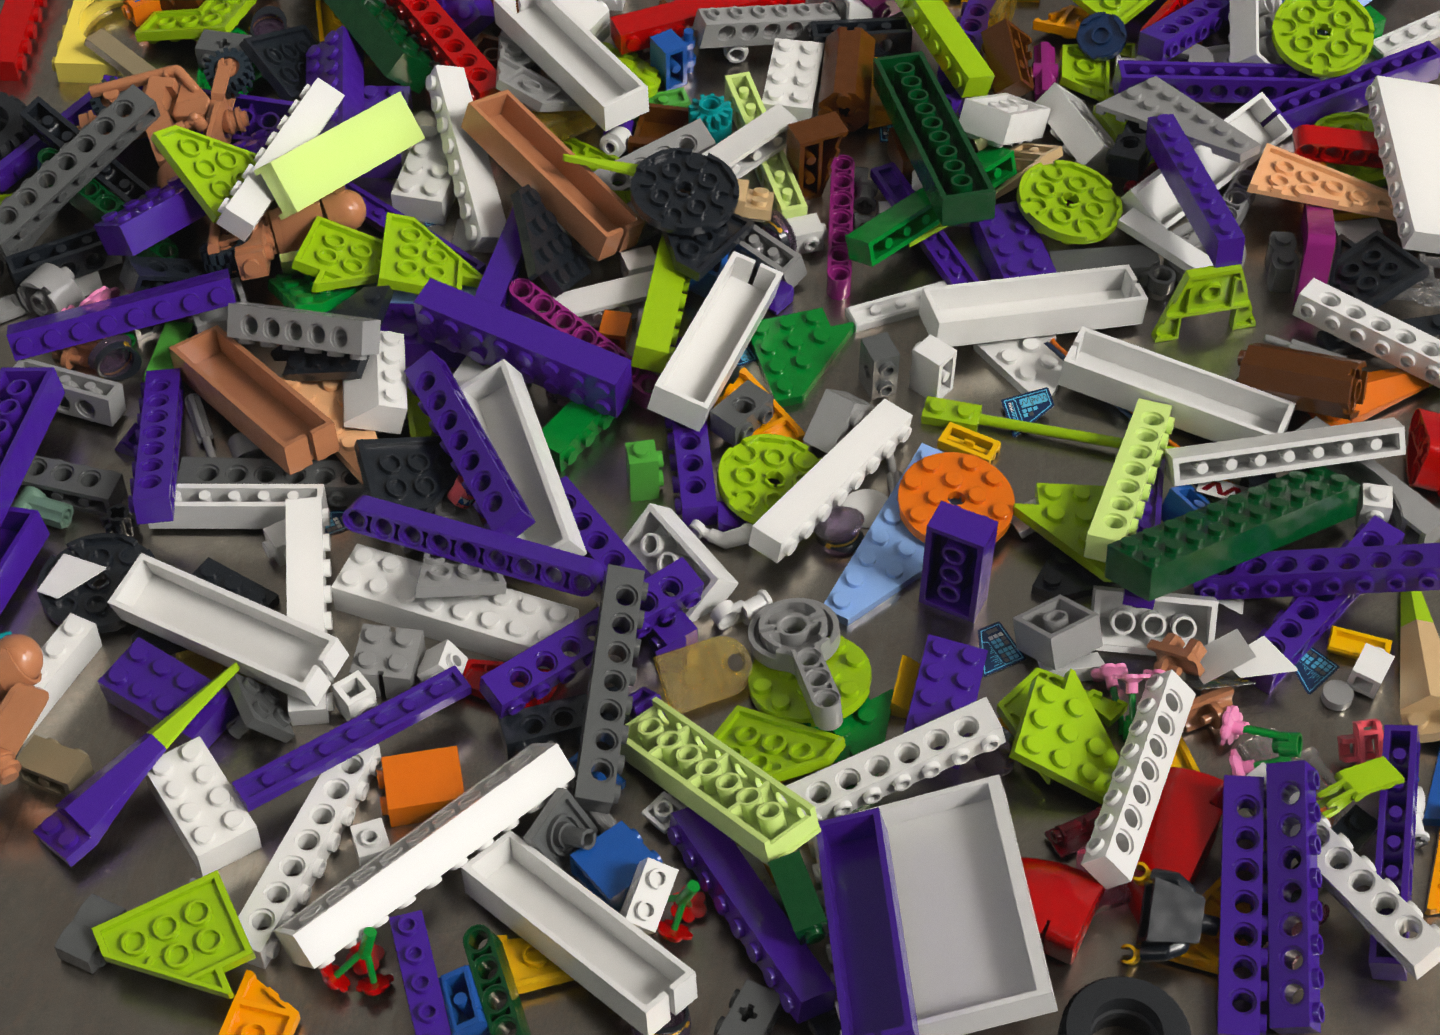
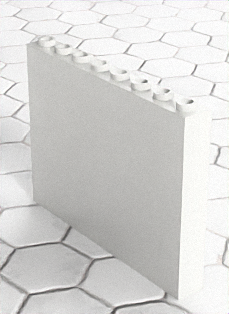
[1365,75,1440,254]
[808,774,1058,1035]

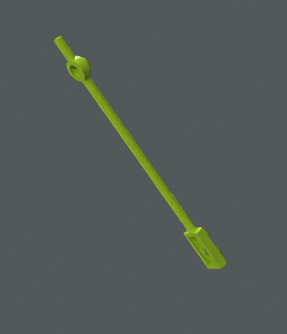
[921,396,1177,457]

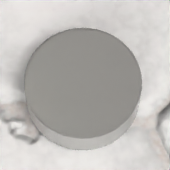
[1321,680,1354,711]

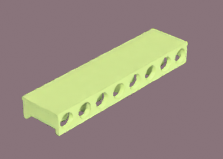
[254,92,425,220]
[620,697,821,866]

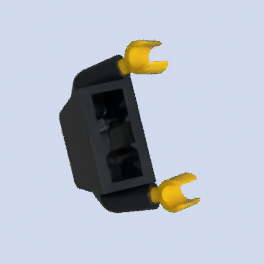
[1120,862,1220,966]

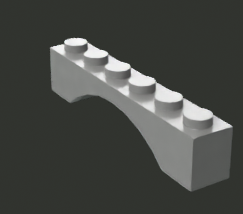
[1295,416,1440,544]

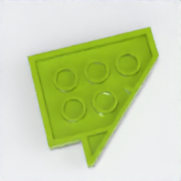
[150,125,275,223]
[377,212,483,295]
[292,215,383,293]
[1009,669,1120,805]
[705,705,846,784]

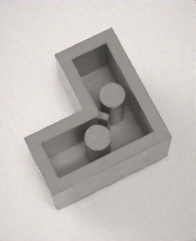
[803,389,875,453]

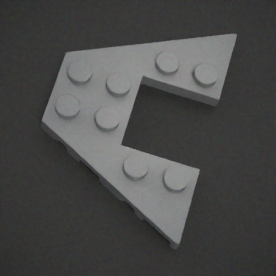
[496,30,583,112]

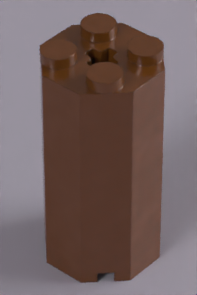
[818,27,875,135]
[1235,343,1368,420]

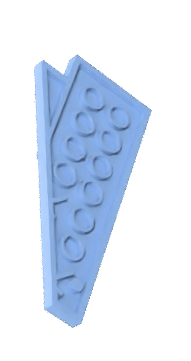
[824,443,963,626]

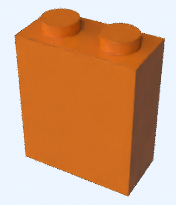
[377,745,464,827]

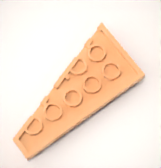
[1246,143,1396,221]
[282,377,378,484]

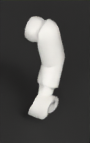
[689,519,752,549]

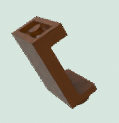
[628,103,688,154]

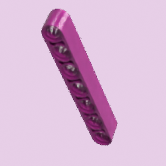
[826,154,855,300]
[509,278,659,409]

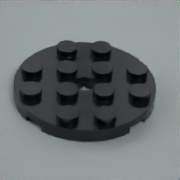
[630,148,739,236]
[37,533,156,634]

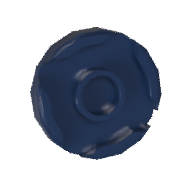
[1076,12,1127,61]

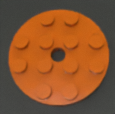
[897,452,1015,543]

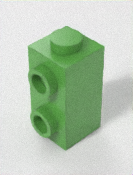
[625,439,664,502]

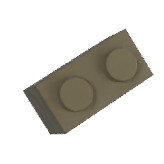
[16,734,94,798]

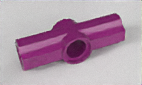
[1032,42,1058,102]

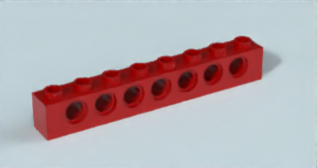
[385,0,501,101]

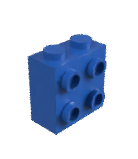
[570,820,663,912]

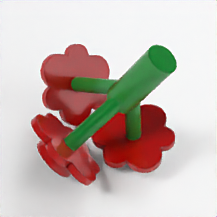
[657,880,707,943]
[320,927,394,996]

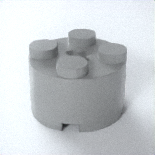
[17,263,85,316]

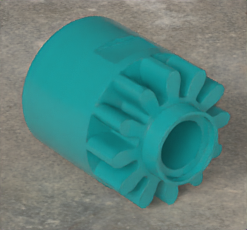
[688,93,733,144]

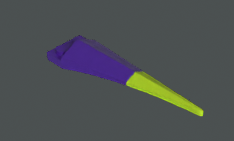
[33,662,240,867]

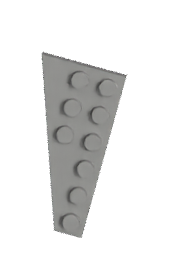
[1096,76,1261,163]
[415,495,507,598]

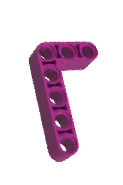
[1293,203,1336,307]

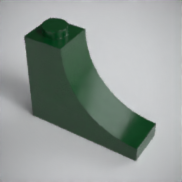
[768,850,829,945]

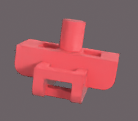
[1337,718,1384,765]

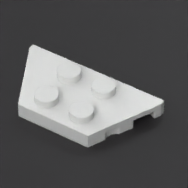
[973,337,1063,396]

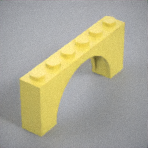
[52,0,124,83]

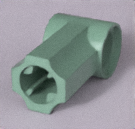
[11,486,74,529]

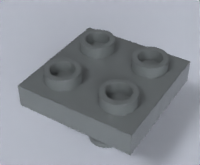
[226,673,295,743]
[523,787,599,874]

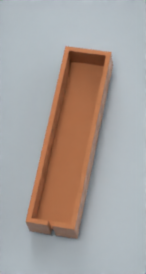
[461,89,645,261]
[169,325,340,475]

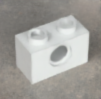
[620,857,679,935]

